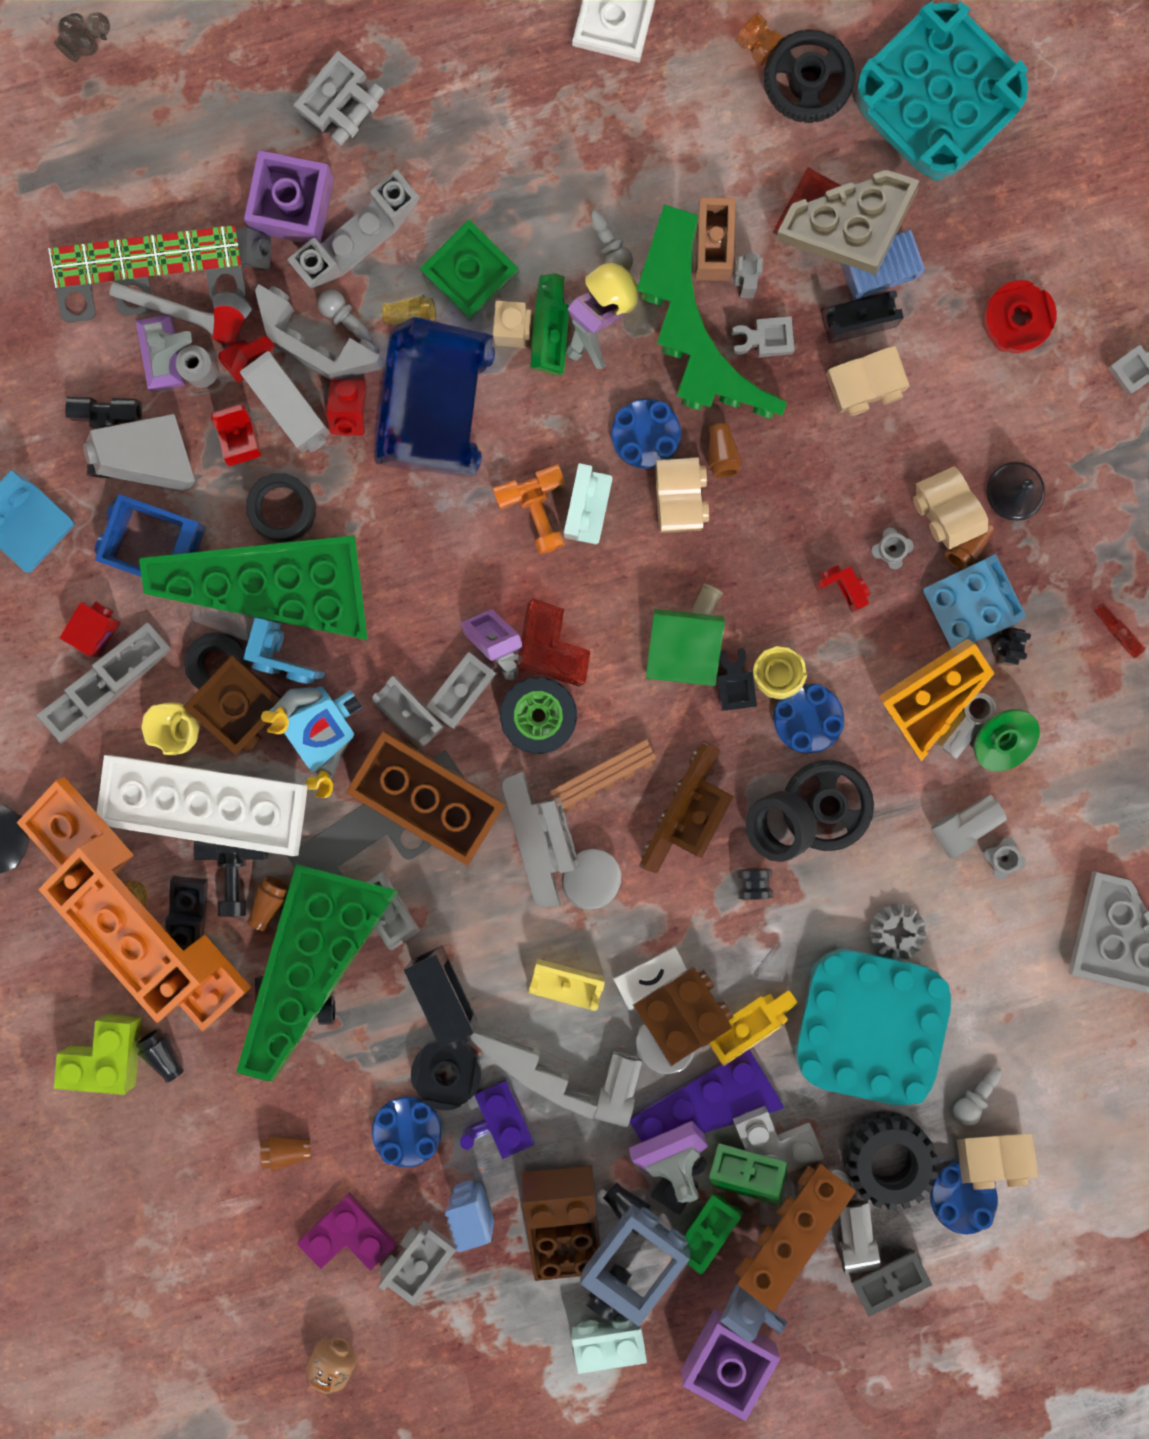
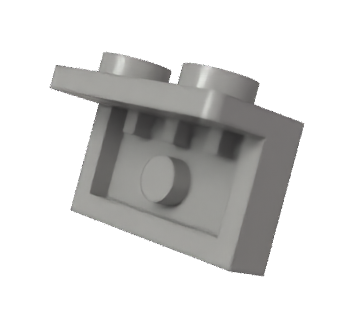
[378,1221,457,1306]

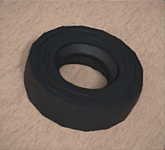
[184,632,249,690]

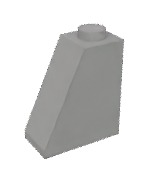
[240,351,330,453]
[83,414,195,491]

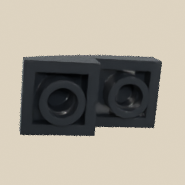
[165,876,208,951]

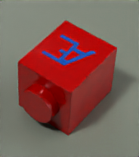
[59,601,121,658]

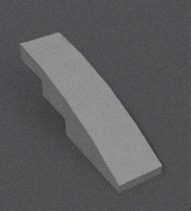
[36,623,171,744]
[471,1026,597,1120]

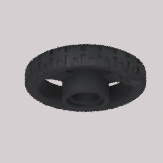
[764,29,855,123]
[783,760,874,851]

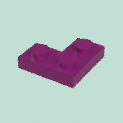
[297,1192,397,1271]

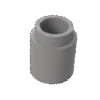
[176,345,219,388]

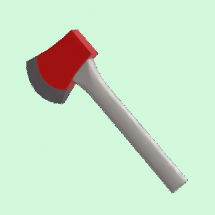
[109,282,253,346]

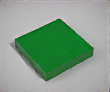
[420,219,519,321]
[646,609,725,686]

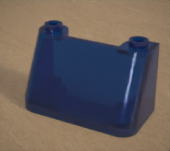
[374,317,495,477]

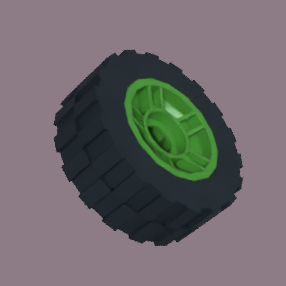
[500,677,577,754]

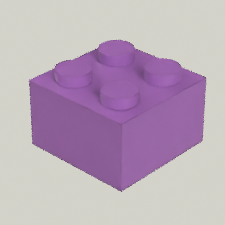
[244,150,335,244]
[681,1309,781,1421]

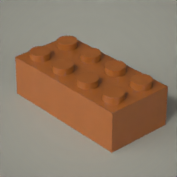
[345,731,507,866]

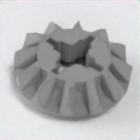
[869,904,927,960]

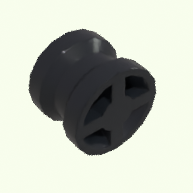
[737,868,773,900]

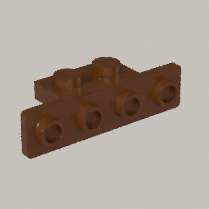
[639,741,734,873]

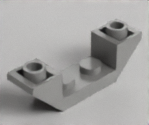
[287,169,420,289]
[255,284,384,380]

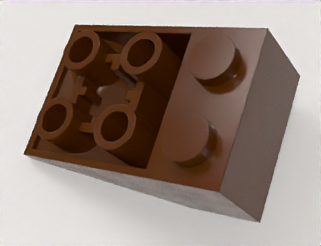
[522,1165,601,1281]

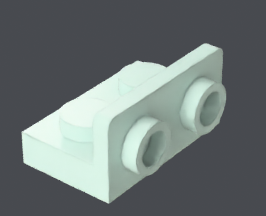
[564,463,612,545]
[571,1315,647,1374]

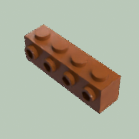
[735,1164,856,1312]

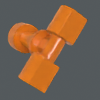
[492,464,565,555]

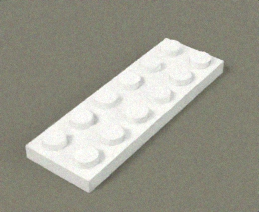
[97,755,308,856]

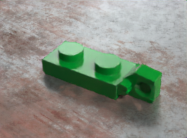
[530,273,570,376]

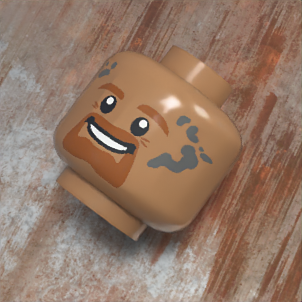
[305,1337,357,1394]

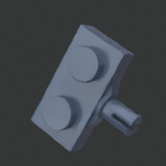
[720,1284,788,1343]

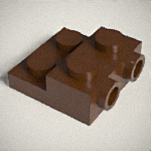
[183,655,282,755]
[632,967,734,1066]

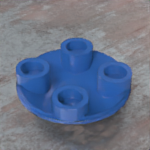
[611,399,681,469]
[774,684,844,754]
[372,1096,442,1167]
[930,1162,998,1235]

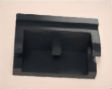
[821,290,904,344]

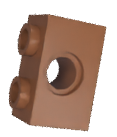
[695,197,736,281]

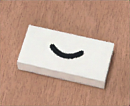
[613,946,687,1010]

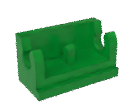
[709,1143,788,1206]
[684,1193,746,1275]

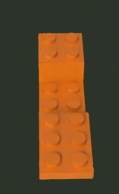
[17,777,252,1032]

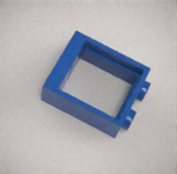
[94,494,206,577]

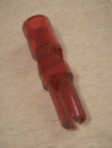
[1094,603,1146,659]

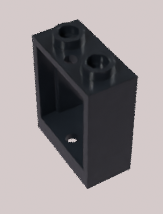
[404,945,478,1049]

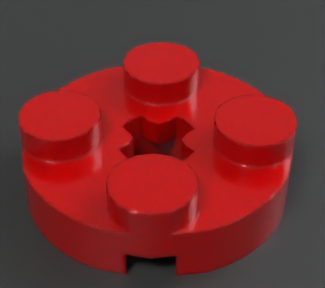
[983,280,1057,354]

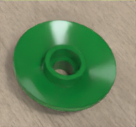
[974,709,1040,772]

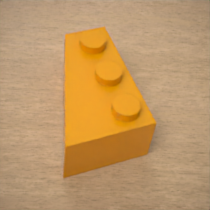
[878,639,994,762]

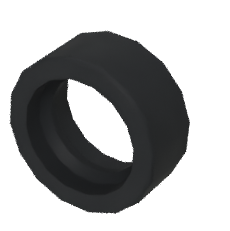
[246,473,316,542]
[746,791,816,862]

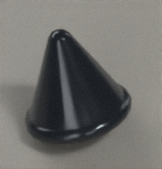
[986,462,1045,521]

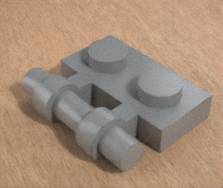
[293,51,385,147]

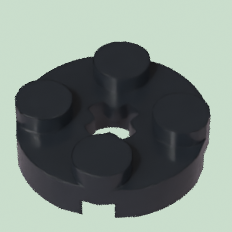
[411,1040,482,1110]

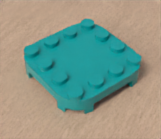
[854,1,1029,181]
[794,948,951,1105]

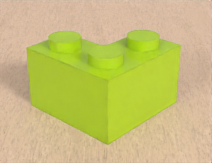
[54,1014,142,1095]

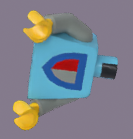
[261,687,362,798]

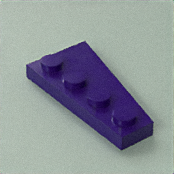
[630,1049,785,1142]

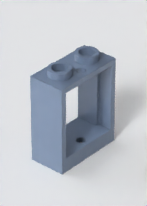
[580,1204,690,1327]

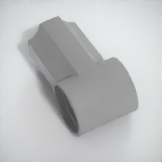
[935,692,996,759]
[931,794,1007,859]
[593,1052,642,1128]
[839,1198,880,1274]

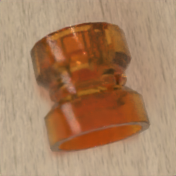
[735,13,784,66]

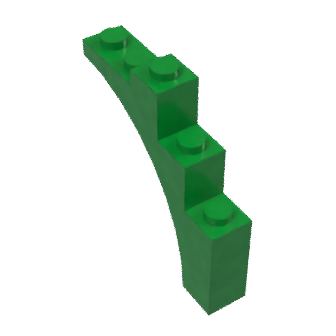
[636,204,787,419]

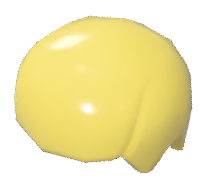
[585,262,638,315]
[753,646,807,700]
[141,702,200,755]

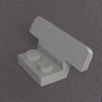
[502,771,579,908]

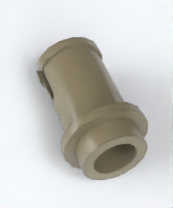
[687,584,723,615]

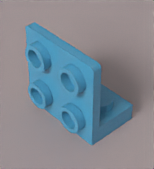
[0,470,75,573]
[923,554,1026,649]
[243,617,325,684]

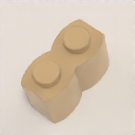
[826,346,910,416]
[655,458,709,533]
[913,466,988,549]
[956,1134,1039,1190]

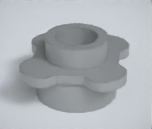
[871,528,914,570]
[984,838,1026,879]

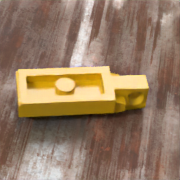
[709,990,799,1066]

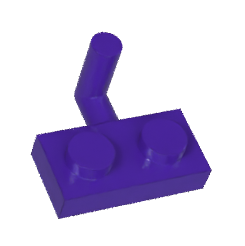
[460,1078,535,1159]

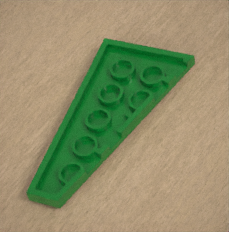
[139,535,368,640]
[236,864,398,1082]

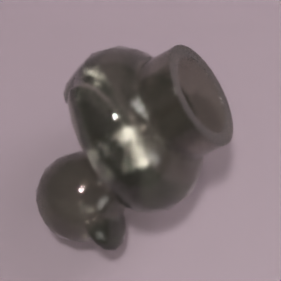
[54,12,110,62]

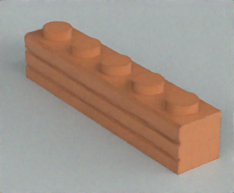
[550,739,657,812]

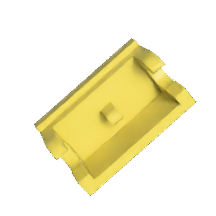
[528,959,605,1011]

